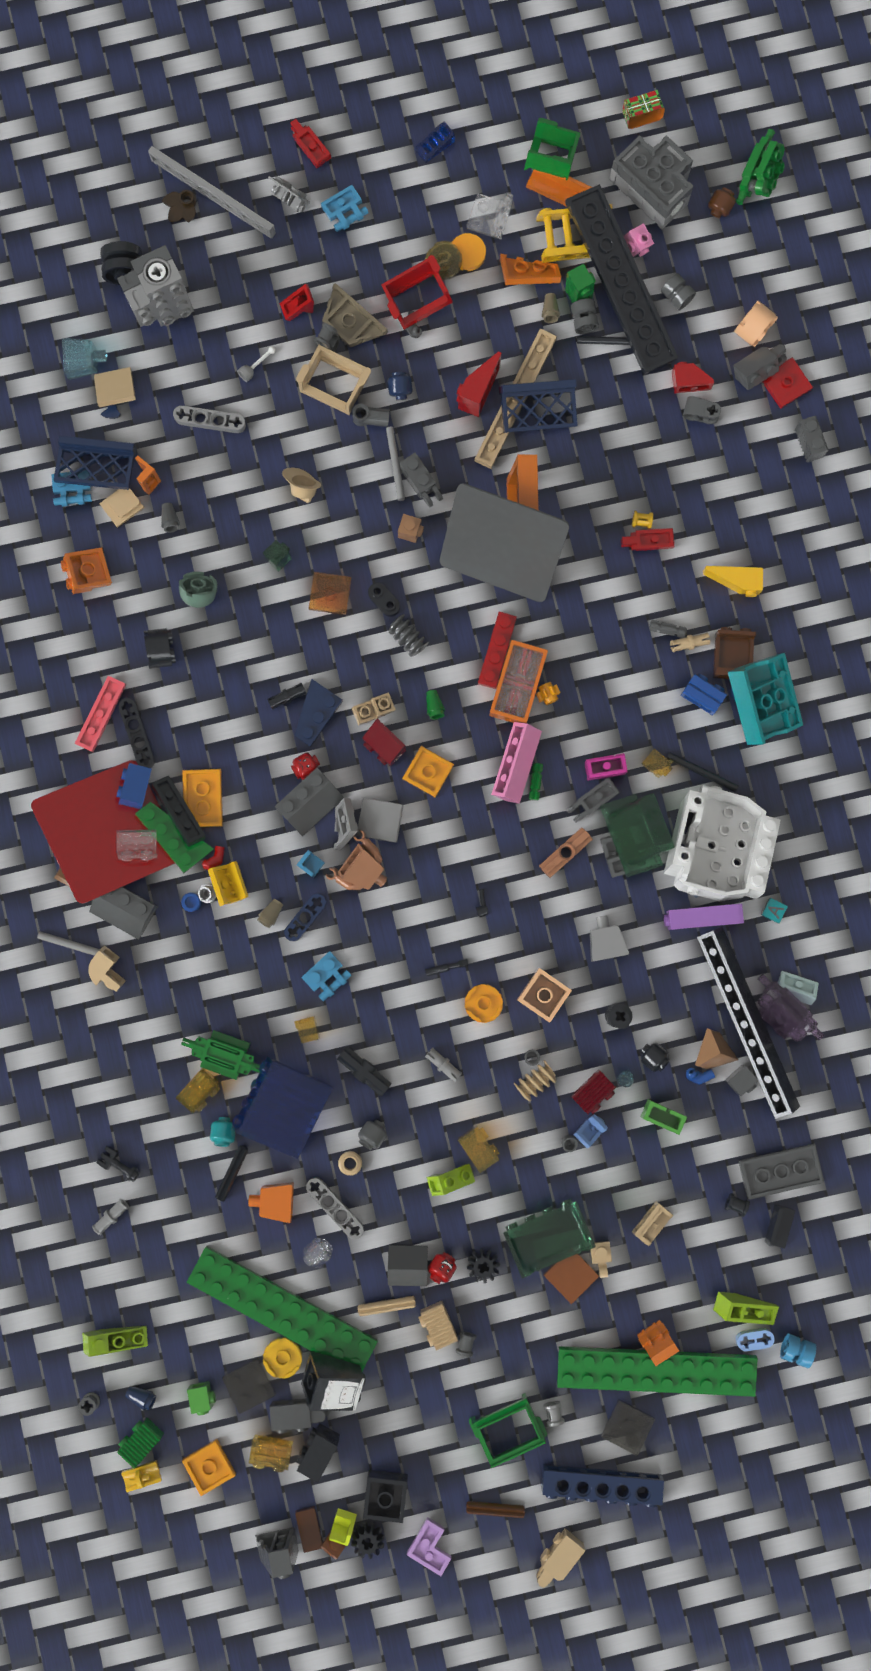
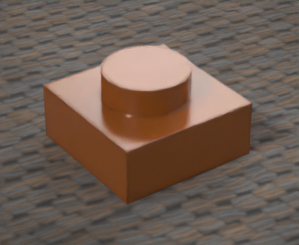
[320,1530,345,1560]

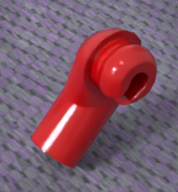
[202,846,225,870]

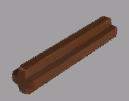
[466,1501,525,1518]

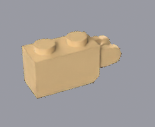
[536,1528,585,1587]

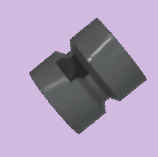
[661,273,696,311]
[571,299,599,334]

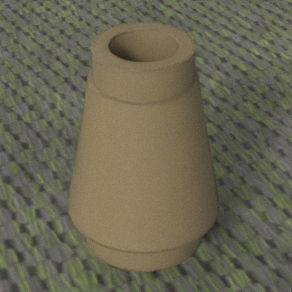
[542,293,560,323]
[257,899,283,928]

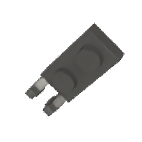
[566,777,620,823]

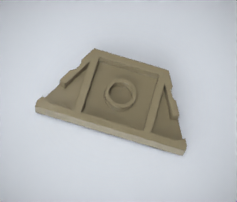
[322,283,388,347]

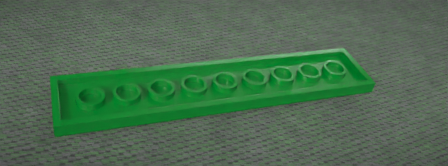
[186,1246,378,1371]
[557,1346,758,1397]

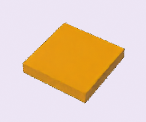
[402,746,454,798]
[182,1439,236,1496]

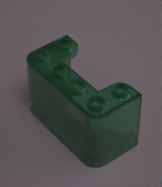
[503,1199,596,1279]

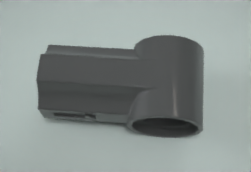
[352,404,390,427]

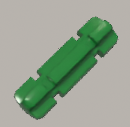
[529,763,543,801]

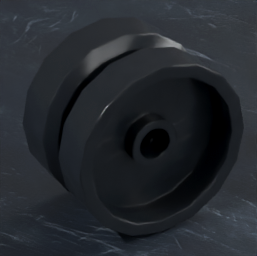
[100,241,142,285]

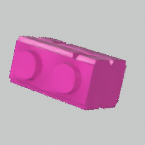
[584,753,628,781]

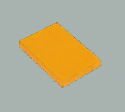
[182,769,223,827]

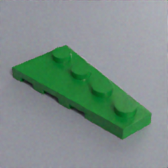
[135,802,214,874]

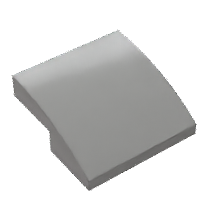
[356,798,403,843]

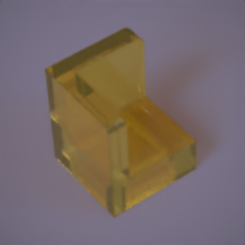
[294,1016,320,1043]

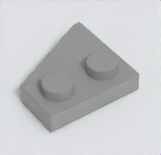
[334,798,358,850]

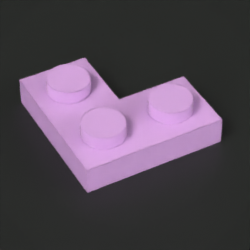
[407,1517,451,1576]

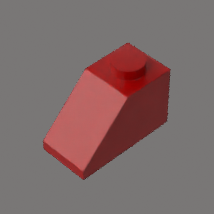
[672,362,714,393]

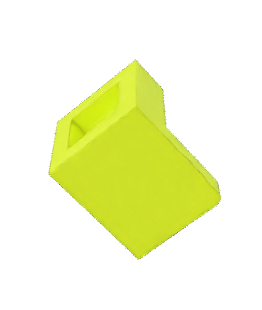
[329,1508,357,1546]

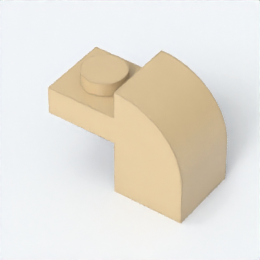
[88,945,126,991]

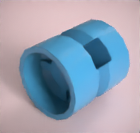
[780,1333,816,1369]

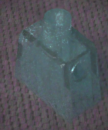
[62,338,107,380]

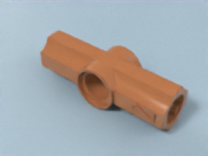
[539,827,593,878]

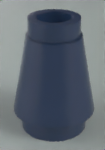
[125,1386,157,1411]

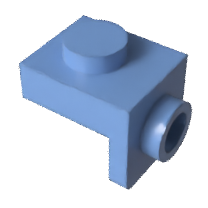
[573,1114,608,1148]

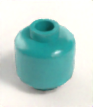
[210,1117,236,1147]

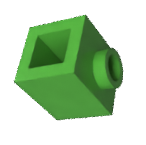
[187,1381,216,1416]

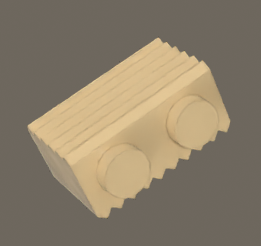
[419,1301,458,1351]

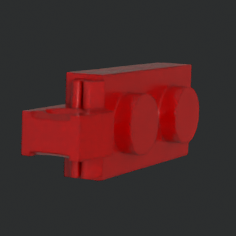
[290,119,331,168]
[621,528,675,551]

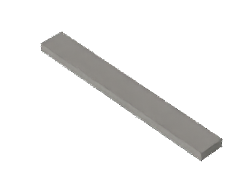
[148,146,276,238]

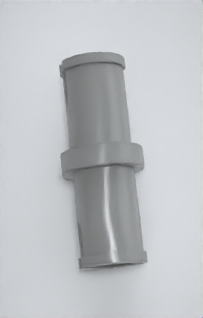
[425,1047,462,1082]
[92,1199,129,1235]

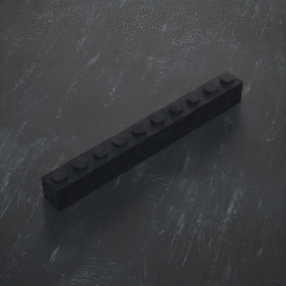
[697,926,800,1119]

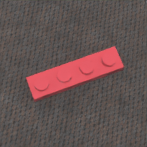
[74,676,126,752]

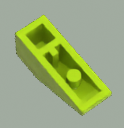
[713,1292,779,1325]

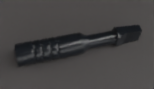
[425,959,469,976]

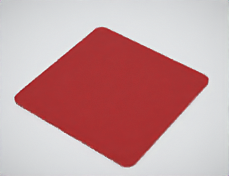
[31,760,175,904]

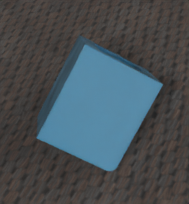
[297,850,325,878]

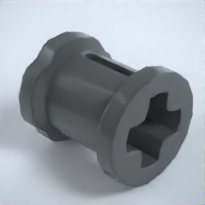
[456,1331,477,1357]
[78,1392,100,1416]

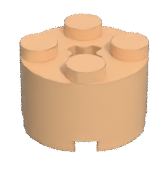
[734,300,778,347]

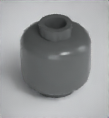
[358,1120,387,1150]

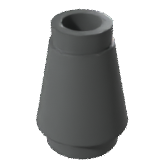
[161,503,180,533]

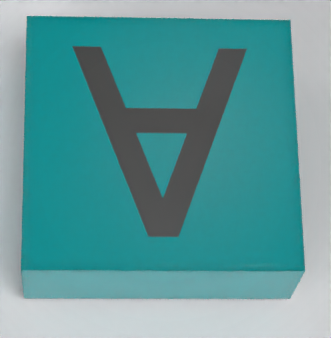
[761,898,788,924]

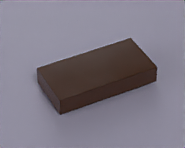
[295,1506,323,1553]

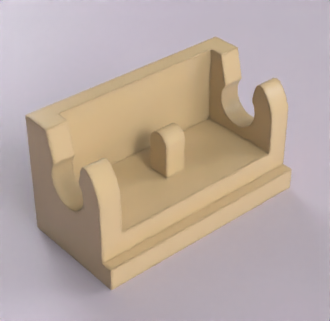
[632,1201,674,1246]

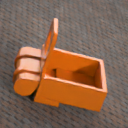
[637,1320,679,1366]

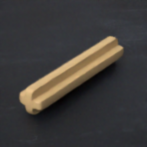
[358,1296,416,1316]

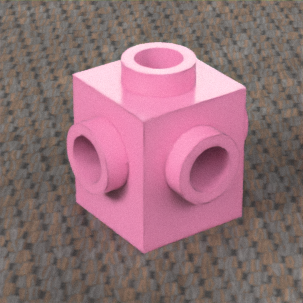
[624,223,654,257]

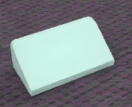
[776,971,819,1005]

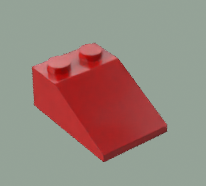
[456,352,502,417]

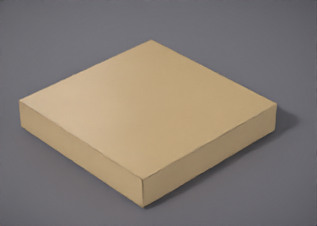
[94,367,136,407]

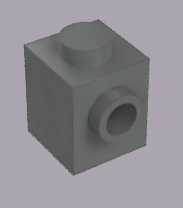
[725,1065,759,1096]

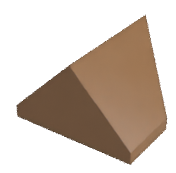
[695,1028,739,1070]

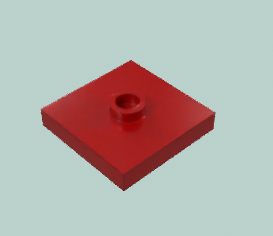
[762,357,813,409]

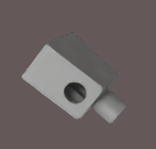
[590,915,629,962]

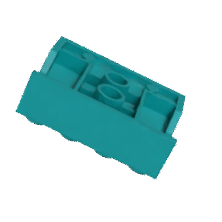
[728,653,803,745]

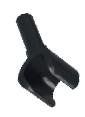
[476,889,488,917]

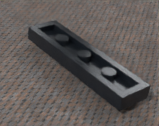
[152,776,206,847]

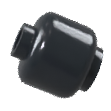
[640,1043,670,1072]

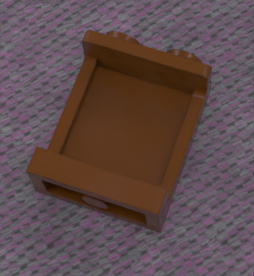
[713,627,756,679]

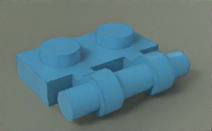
[321,185,369,232]
[51,470,92,507]
[301,951,352,1002]

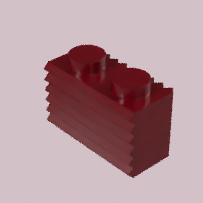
[571,1069,616,1114]

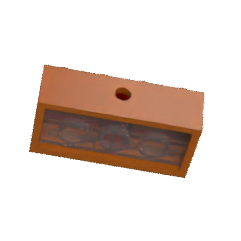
[489,640,548,724]

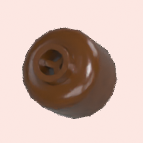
[708,187,736,218]

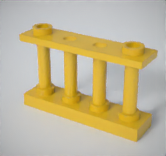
[536,204,613,263]

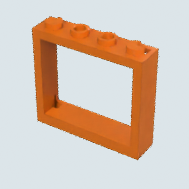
[506,454,539,511]

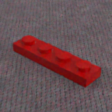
[478,611,517,689]

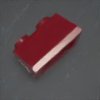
[362,718,406,767]

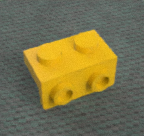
[208,861,248,906]

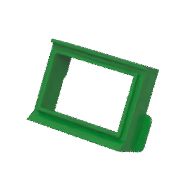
[524,118,580,180]
[469,1393,547,1468]

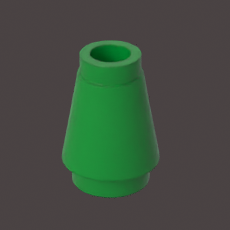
[426,690,445,720]

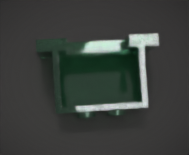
[600,793,675,878]

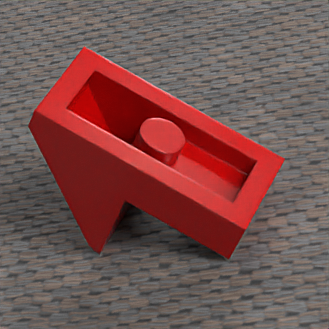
[279,284,314,321]

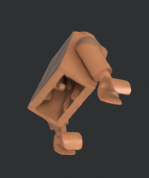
[326,830,387,890]

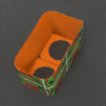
[622,90,665,129]

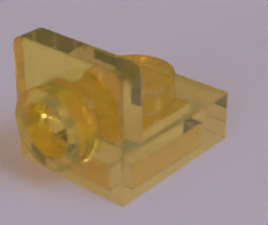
[641,748,673,778]

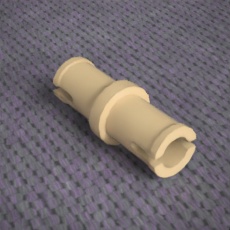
[670,633,710,652]

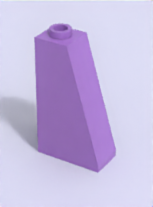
[664,904,744,930]

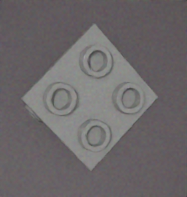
[268,176,310,212]

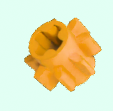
[536,682,561,705]

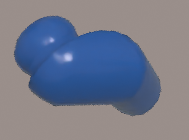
[686,1068,715,1085]

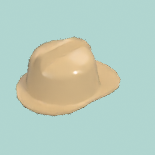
[282,468,321,503]

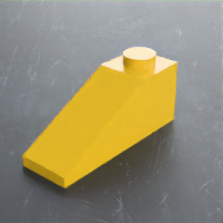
[703,566,763,597]

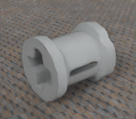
[544,1401,565,1427]

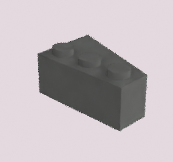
[255,1527,299,1579]

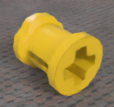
[632,510,653,529]

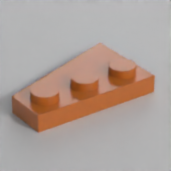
[500,254,561,285]

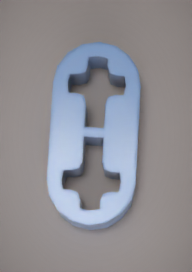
[736,1328,774,1351]

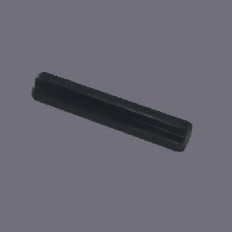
[215,1145,248,1202]

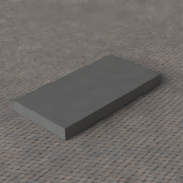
[738,1143,824,1200]

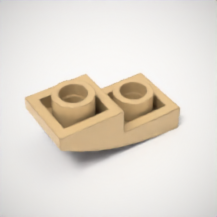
[352,693,396,726]

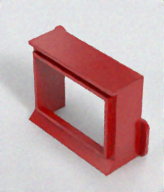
[381,255,453,330]

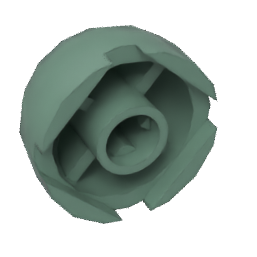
[179,572,217,608]

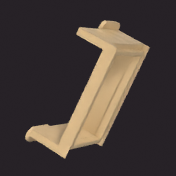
[296,345,371,415]

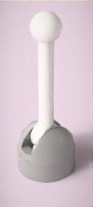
[237,346,276,382]

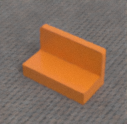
[135,455,161,495]

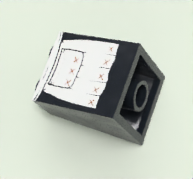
[301,1351,366,1411]

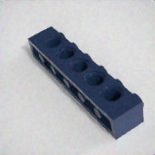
[541,1464,664,1507]

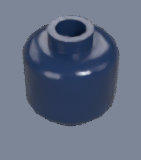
[387,372,413,401]

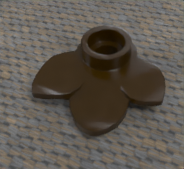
[162,190,197,223]

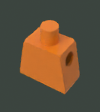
[248,1182,294,1223]

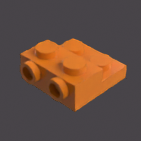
[61,547,112,594]

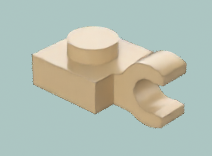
[590,1241,612,1278]

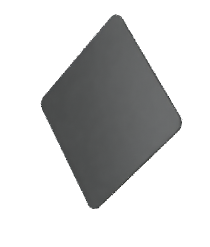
[439,483,569,602]

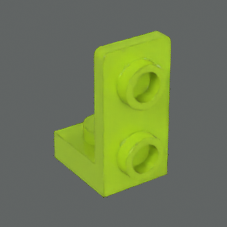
[426,1164,475,1196]

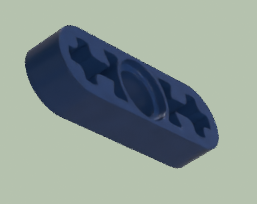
[284,894,326,941]

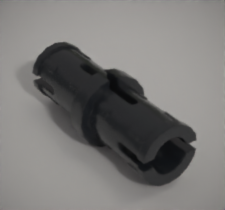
[267,683,307,710]

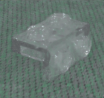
[116,830,157,861]

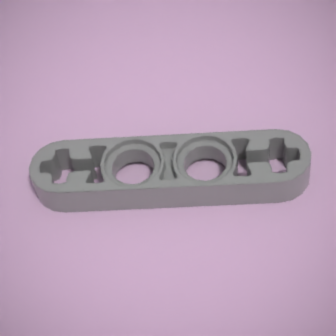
[173,406,246,433]
[306,1177,364,1240]

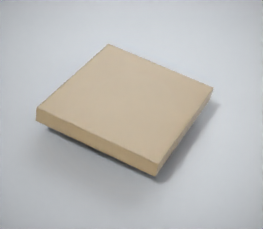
[99,488,144,528]

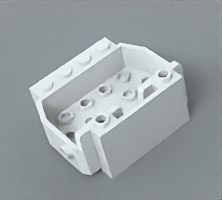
[664,785,781,901]

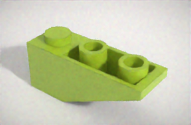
[82,1326,148,1357]

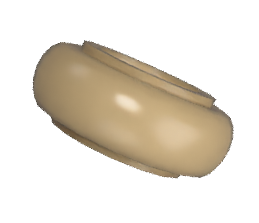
[338,1151,362,1176]

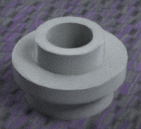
[198,884,217,903]

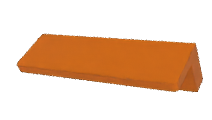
[526,169,592,207]

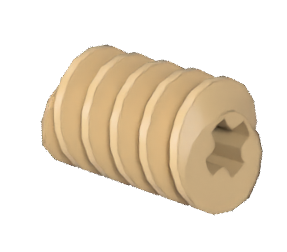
[513,1060,557,1102]

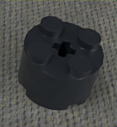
[144,628,176,669]

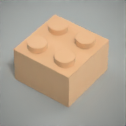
[517,968,572,1023]

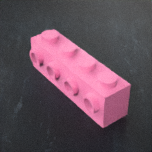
[491,722,542,804]

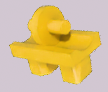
[121,1460,162,1492]

